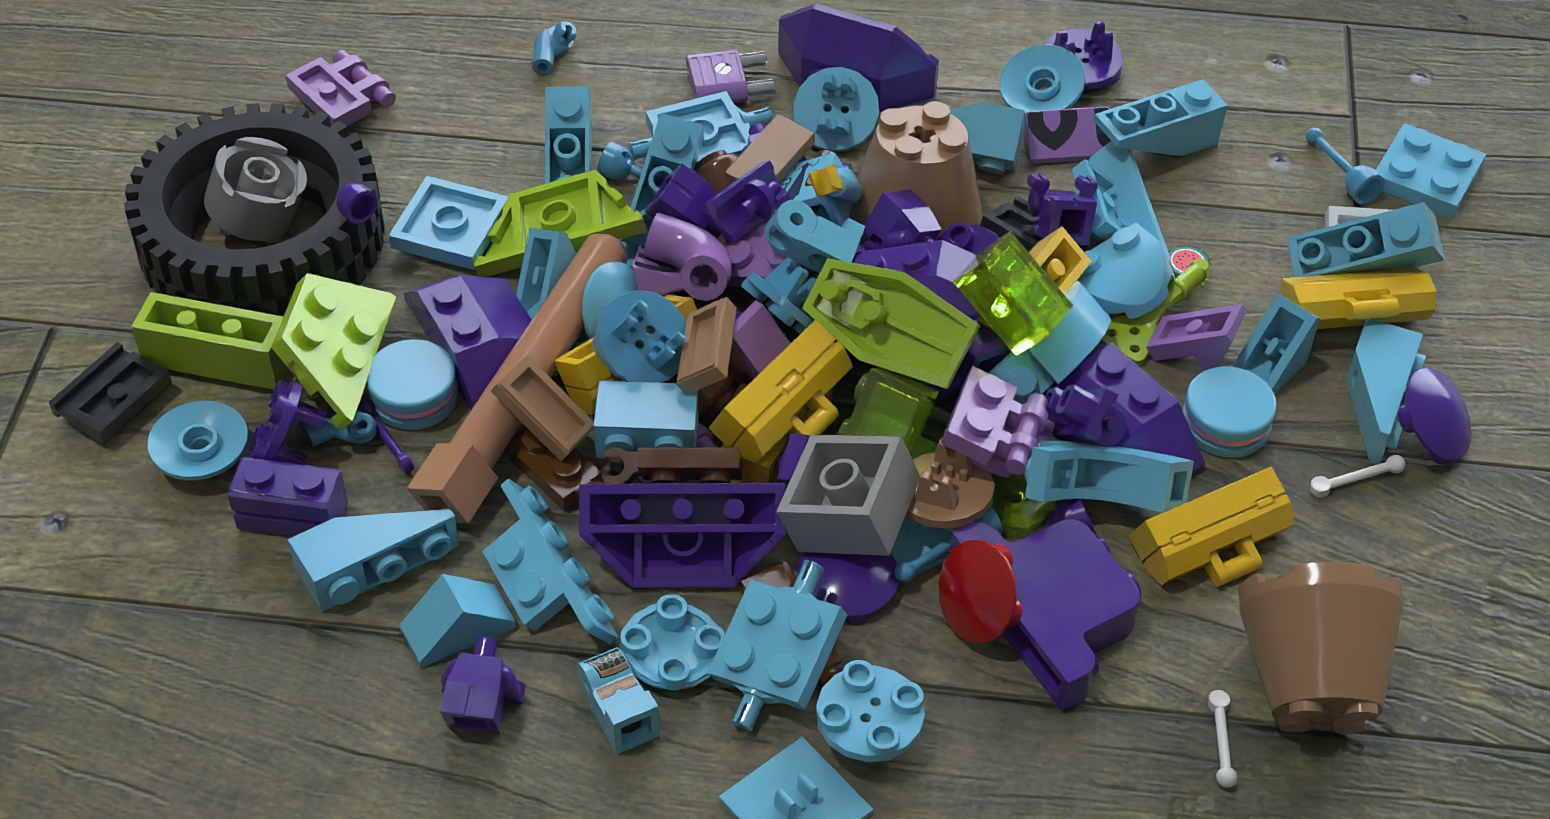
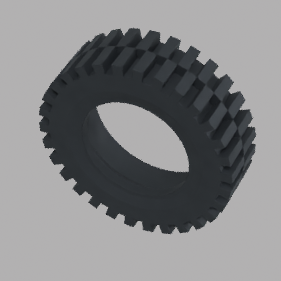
[124,103,385,316]

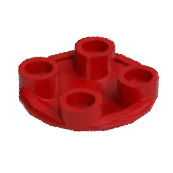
[938,540,1022,643]

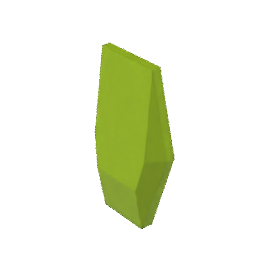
[802,258,980,389]

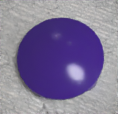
[1398,368,1472,465]
[797,552,899,625]

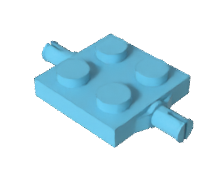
[628,91,773,172]
[708,560,847,731]

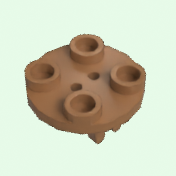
[904,438,995,532]

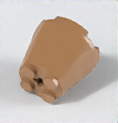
[849,101,982,244]
[1238,562,1403,734]

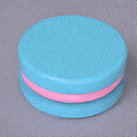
[366,339,459,430]
[1183,366,1277,458]

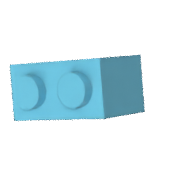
[594,381,699,458]

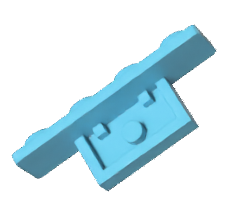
[1071,141,1171,263]
[482,479,619,645]

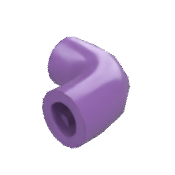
[643,212,732,301]

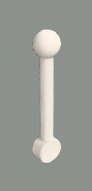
[1310,455,1405,498]
[1207,690,1238,788]

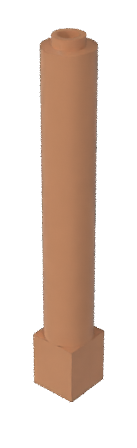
[407,234,628,523]

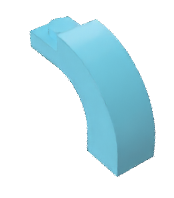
[988,281,1111,404]
[1025,441,1194,513]

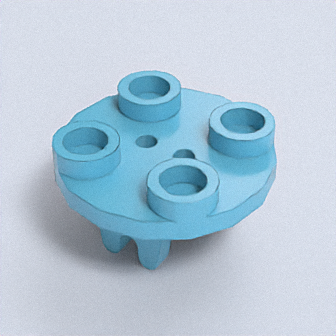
[793,67,879,152]
[816,660,925,762]

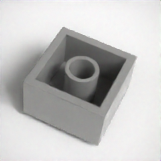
[776,435,920,556]

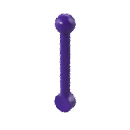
[357,400,414,474]

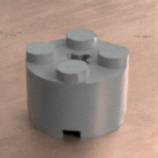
[204,137,307,244]

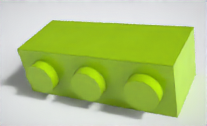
[131,292,288,390]

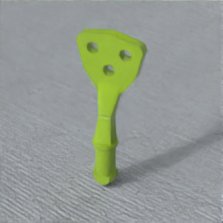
[1099,259,1211,366]

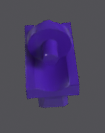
[703,160,792,243]
[1045,385,1127,447]

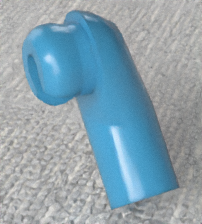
[532,21,577,75]
[302,410,376,447]

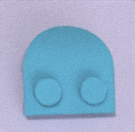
[1077,222,1175,319]

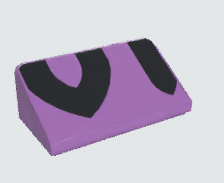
[1023,107,1111,164]
[633,245,685,295]

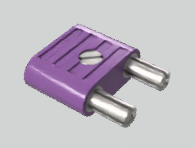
[686,49,775,104]

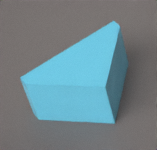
[516,228,576,319]
[1232,294,1320,394]
[399,574,517,668]

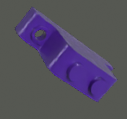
[949,519,1142,712]

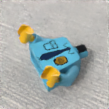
[773,150,862,227]

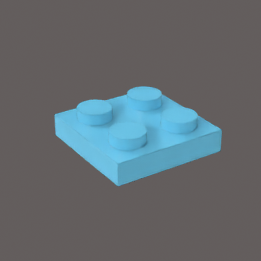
[1376,123,1486,219]
[389,176,508,270]

